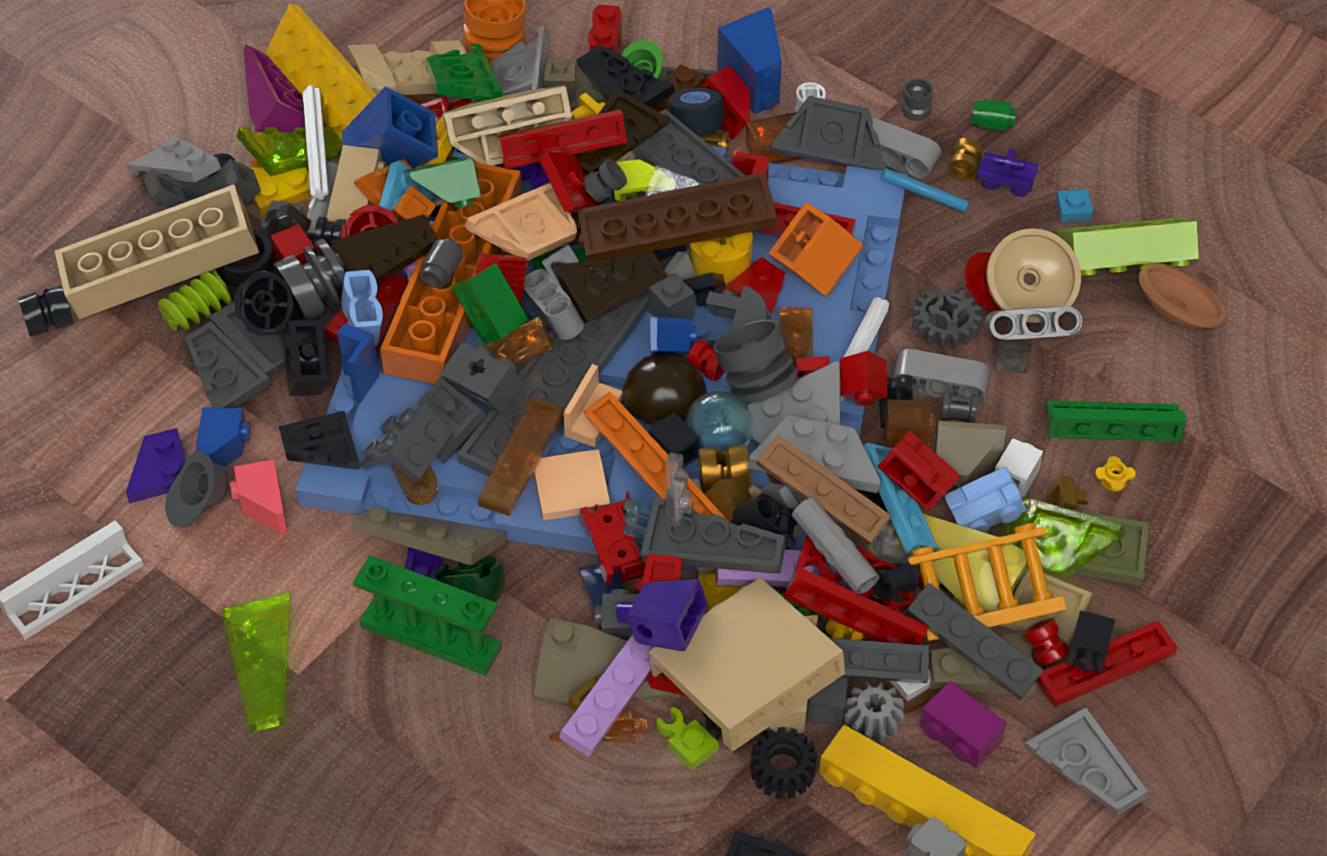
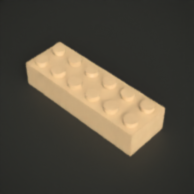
[55,184,259,319]

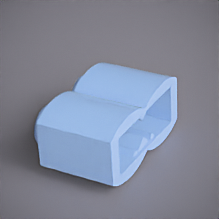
[341,270,383,346]

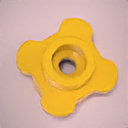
[1095,456,1136,491]

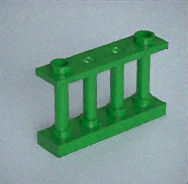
[353,555,502,676]

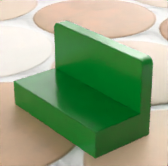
[451,264,527,344]

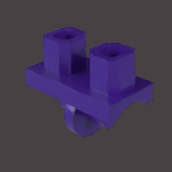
[977,148,1039,197]

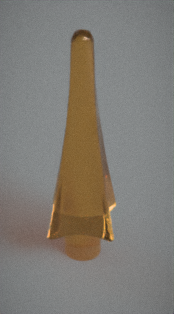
[549,710,649,744]

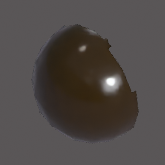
[622,352,708,425]

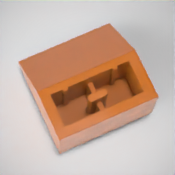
[769,201,864,298]

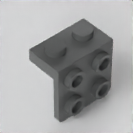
[360,404,454,482]

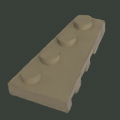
[354,507,507,566]

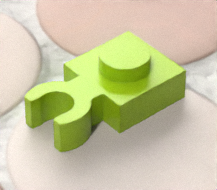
[656,707,719,771]

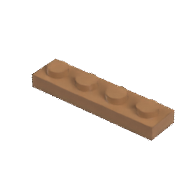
[756,434,891,545]

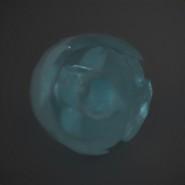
[685,391,754,451]

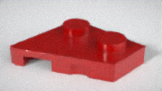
[719,257,786,315]

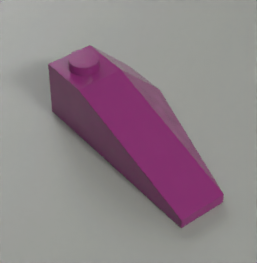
[243,44,326,142]

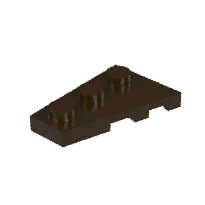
[330,215,439,285]

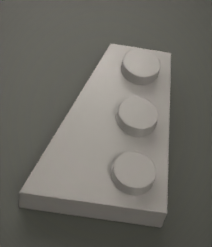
[1025,707,1148,816]

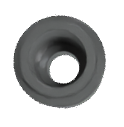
[420,239,463,288]

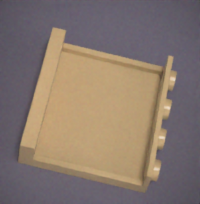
[648,577,845,752]

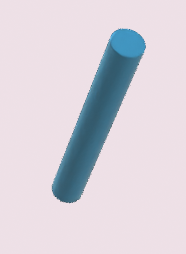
[880,168,968,212]

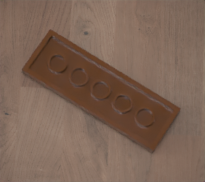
[577,172,778,261]

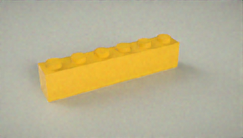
[819,725,1036,856]

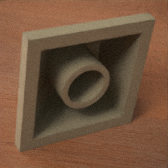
[934,421,1006,494]

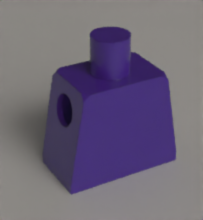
[616,579,708,651]

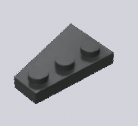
[185,321,270,408]

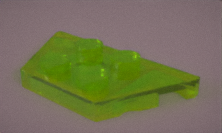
[1004,496,1125,579]

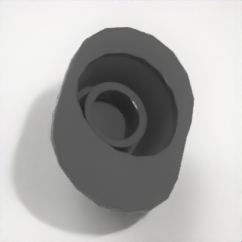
[165,451,229,528]

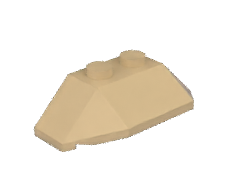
[443,85,572,166]

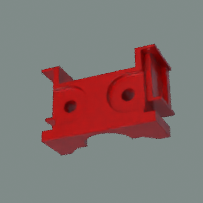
[579,491,646,585]

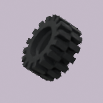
[750,727,817,799]

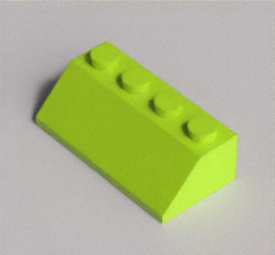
[1057,218,1199,276]

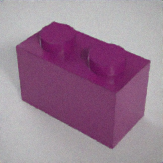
[920,681,1007,769]

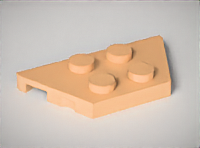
[464,183,577,261]

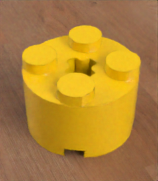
[689,231,753,286]

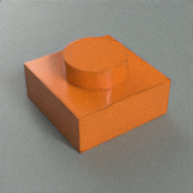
[391,186,436,221]

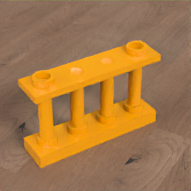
[906,523,1066,643]

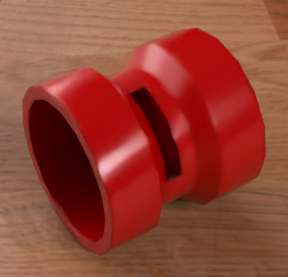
[687,339,725,382]
[1022,618,1069,666]

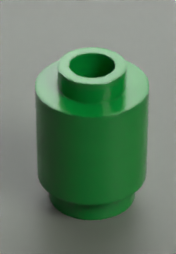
[972,99,1017,132]

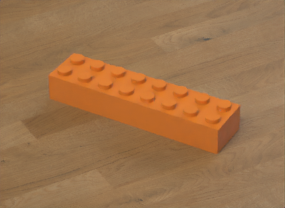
[380,162,522,384]

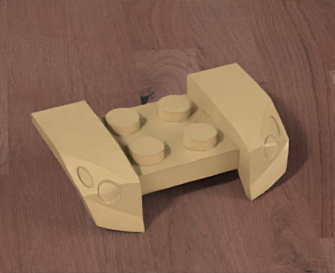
[347,40,466,103]

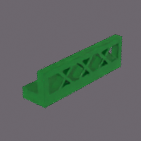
[1046,401,1186,442]

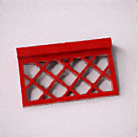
[783,535,928,645]

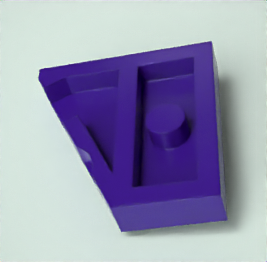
[126,428,186,503]

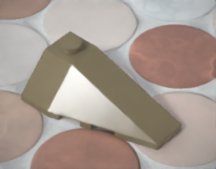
[533,618,680,706]

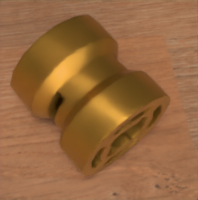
[948,138,983,181]

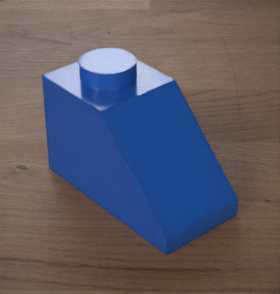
[650,317,696,353]
[195,407,251,467]

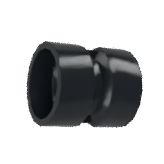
[17,284,74,337]

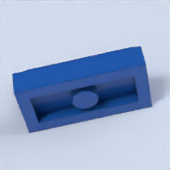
[337,324,379,403]

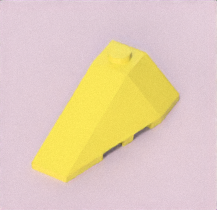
[888,513,1027,613]

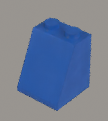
[717,7,782,115]
[342,86,438,169]

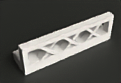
[0,520,144,640]

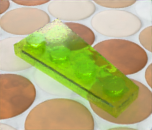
[221,592,291,733]

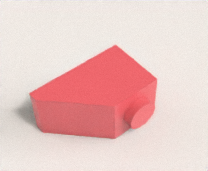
[230,459,288,533]

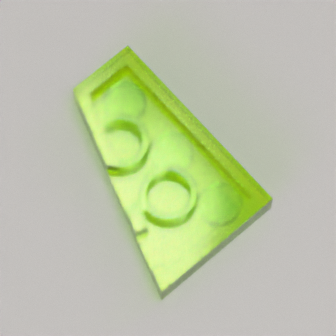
[236,127,342,177]

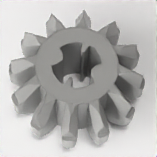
[844,681,905,743]

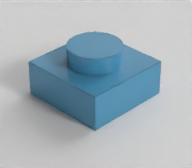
[1056,189,1093,222]

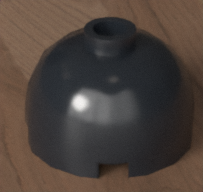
[234,271,301,336]

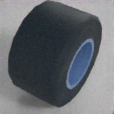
[668,88,724,135]

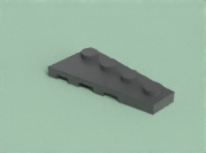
[641,496,786,574]

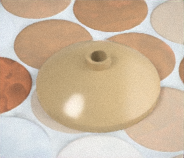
[986,228,1081,324]

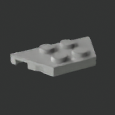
[490,25,550,96]
[723,361,841,447]
[747,415,880,493]

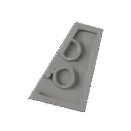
[127,137,221,183]

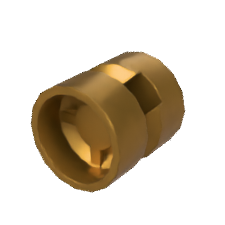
[698,444,751,492]

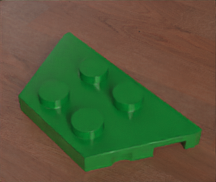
[426,44,503,101]

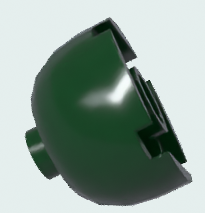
[434,557,506,602]

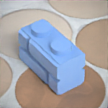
[944,466,1026,533]

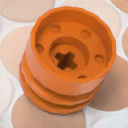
[463,0,526,62]

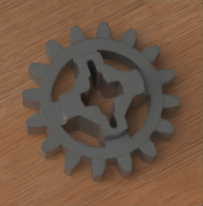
[911,286,982,349]

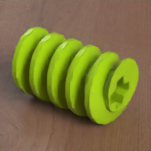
[158,270,232,331]

